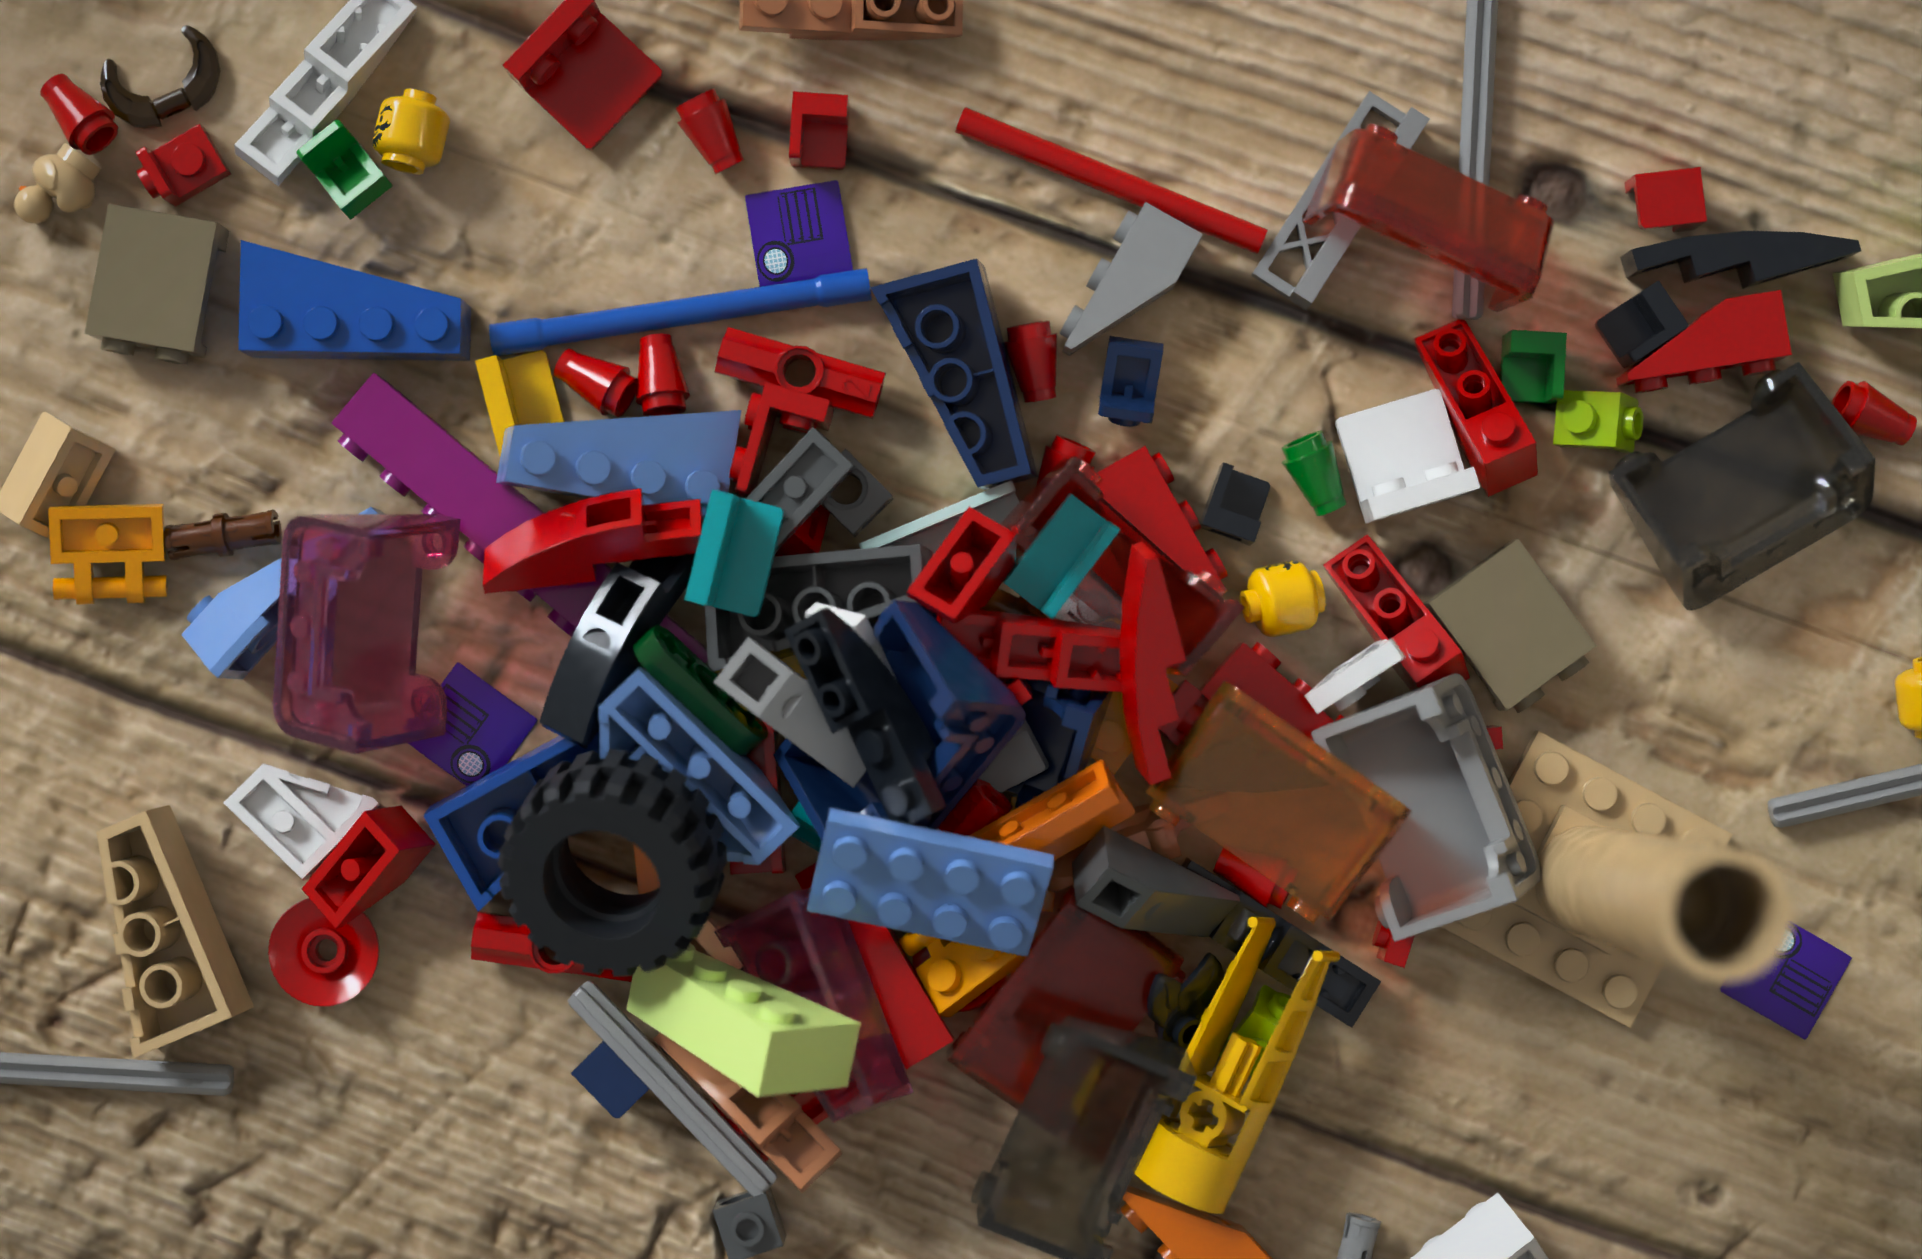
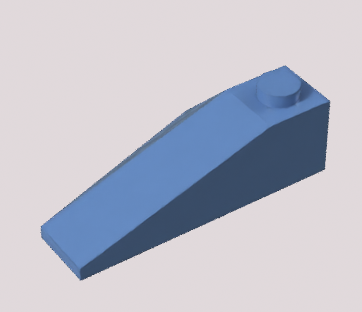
[181,507,389,680]

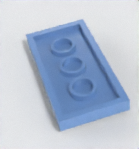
[807,808,1054,957]

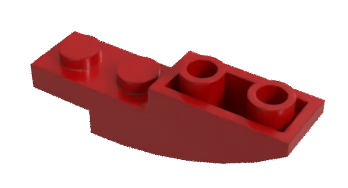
[483,488,704,594]

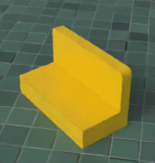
[475,350,565,456]

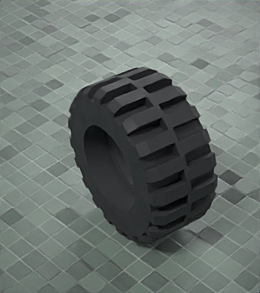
[498,750,727,977]

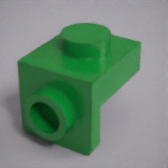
[296,120,393,220]

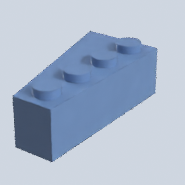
[496,410,742,519]

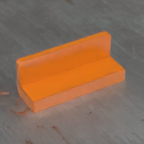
[967,759,1135,861]

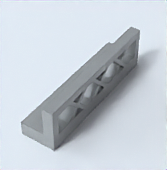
[1251,91,1430,310]

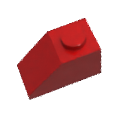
[907,506,1017,624]
[302,805,436,928]

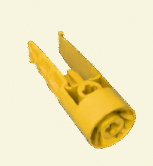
[1131,917,1340,1214]

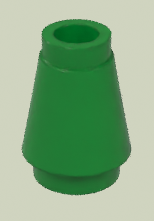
[1281,431,1347,516]

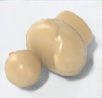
[14,143,101,224]

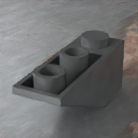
[1072,826,1240,937]

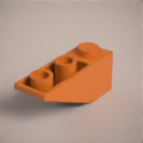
[1118,1184,1273,1259]

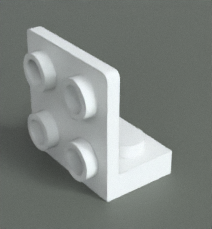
[1335,389,1480,524]

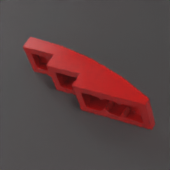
[1120,542,1186,785]
[937,610,1167,692]
[795,862,954,1070]

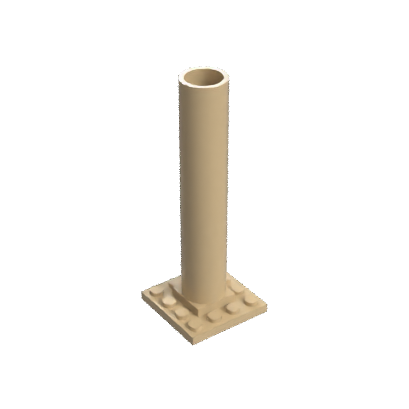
[1439,731,1794,1028]

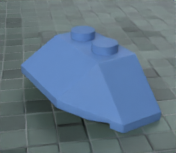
[599,667,800,865]

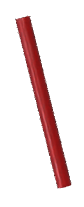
[955,107,1268,255]

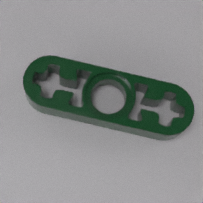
[633,625,768,756]

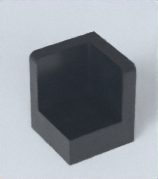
[1595,280,1689,368]
[1200,462,1270,545]

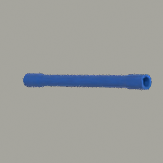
[489,268,872,356]

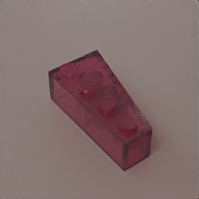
[714,888,914,1123]

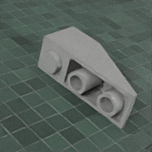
[1059,202,1203,356]
[714,637,867,788]

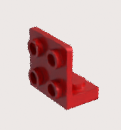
[502,0,663,150]
[729,382,834,498]

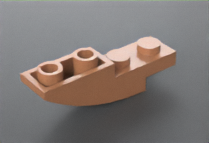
[739,0,963,41]
[653,1033,843,1193]

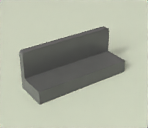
[746,427,856,553]

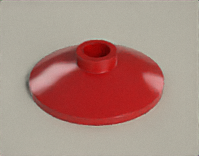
[268,898,380,1006]

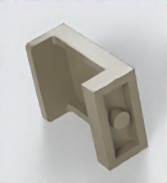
[85,203,229,365]
[1423,539,1596,713]

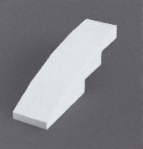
[234,0,417,186]

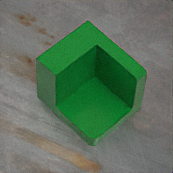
[1500,330,1567,404]

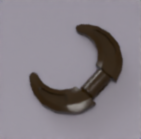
[100,25,221,129]

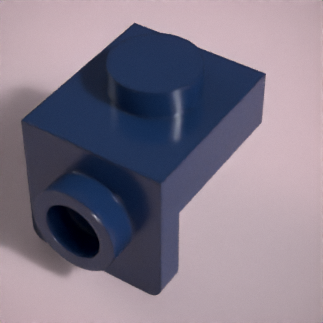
[1098,336,1164,427]

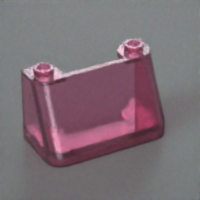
[273,514,460,754]

